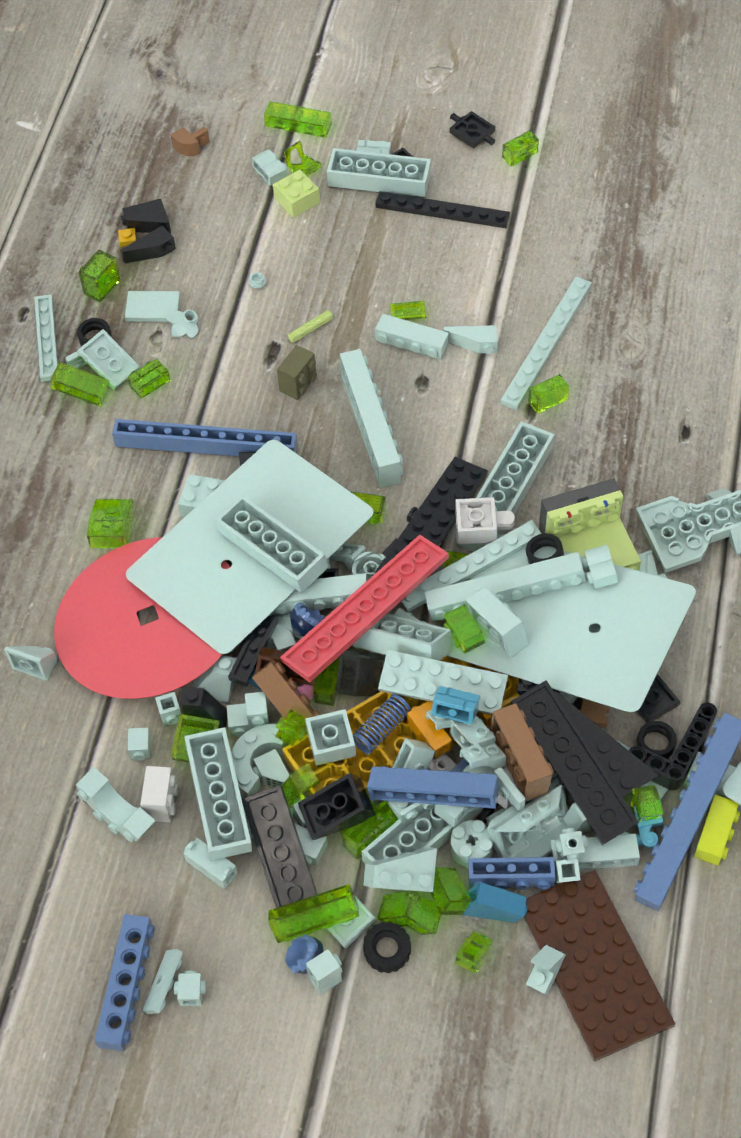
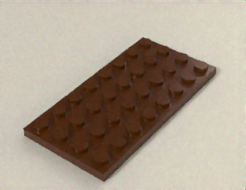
[524,870,675,1061]

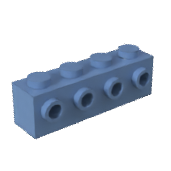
[468,857,555,890]

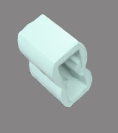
[252,149,287,186]
[582,545,619,589]

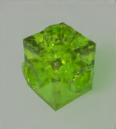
[275,709,306,746]

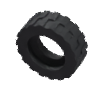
[363,921,411,973]

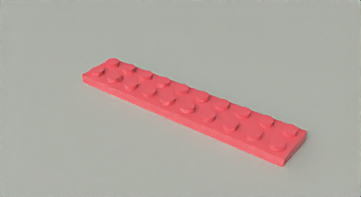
[280,535,449,683]

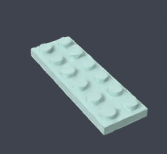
[378,650,508,715]

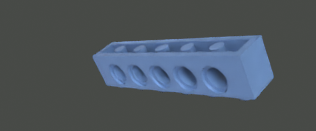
[95,914,154,1051]

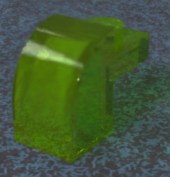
[630,785,663,822]
[455,930,493,974]

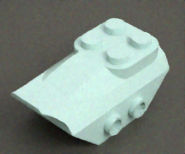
[488,782,568,858]

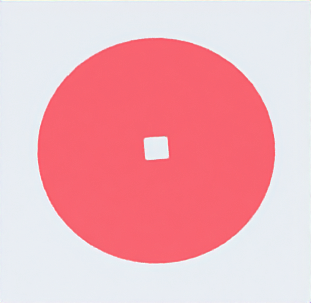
[54,537,230,699]

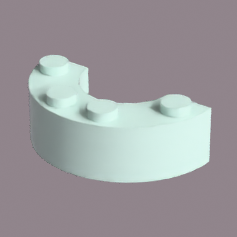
[231,724,294,799]
[76,767,155,842]

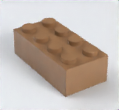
[490,703,553,801]

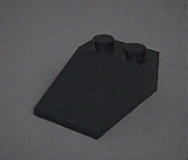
[298,773,376,840]

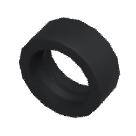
[77,318,112,346]
[525,533,564,564]
[636,721,677,759]

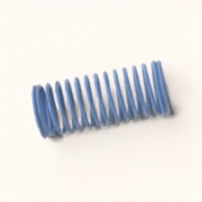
[353,694,411,754]

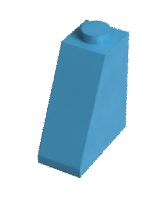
[459,882,527,923]

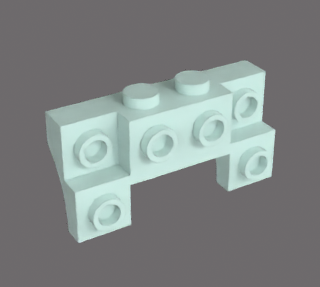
[426,710,506,769]

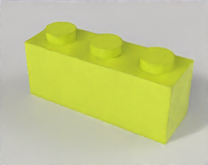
[694,795,741,866]

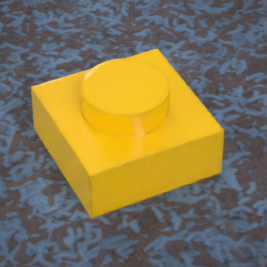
[118,228,136,247]

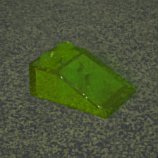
[87,499,133,548]

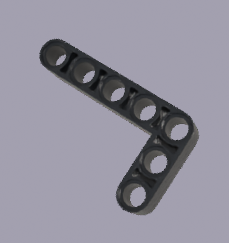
[629,702,717,790]

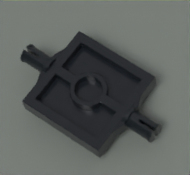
[450,111,496,149]

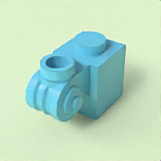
[633,802,664,849]

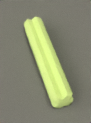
[288,310,333,343]

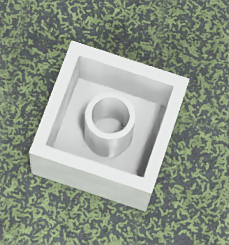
[140,766,179,823]

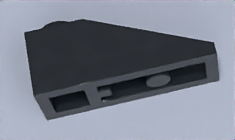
[120,226,176,263]

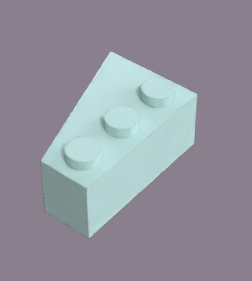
[363,847,437,892]

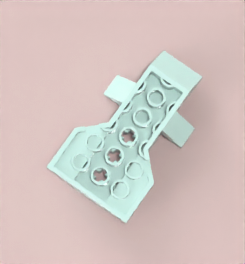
[636,488,741,573]

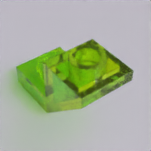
[282,763,320,808]

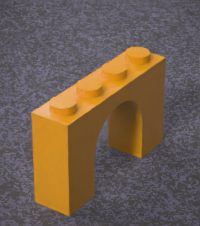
[407,701,502,759]

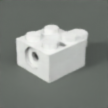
[455,497,515,544]

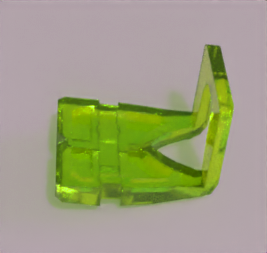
[284,141,321,176]

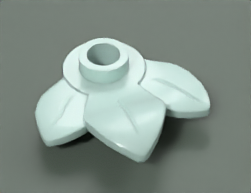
[165,310,198,339]

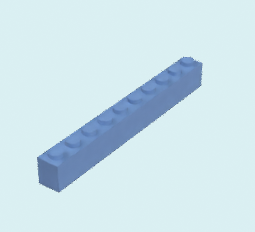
[112,419,298,456]
[633,713,741,912]

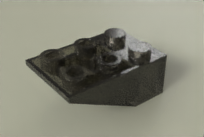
[335,649,386,696]

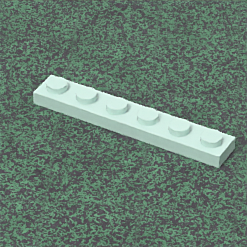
[34,295,59,382]

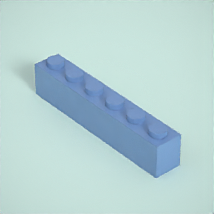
[367,766,499,808]

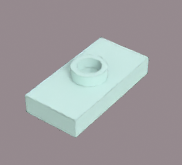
[494,767,525,812]

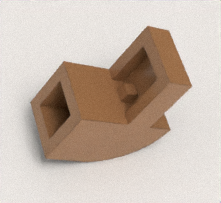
[170,127,210,156]

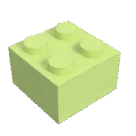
[273,170,320,218]

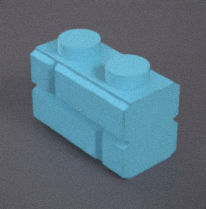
[432,686,480,725]

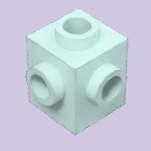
[555,828,587,860]

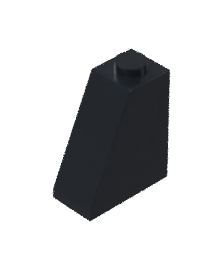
[121,198,171,234]
[180,686,228,729]

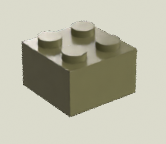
[277,345,317,400]

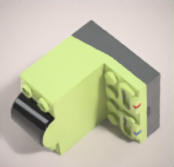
[539,478,641,571]

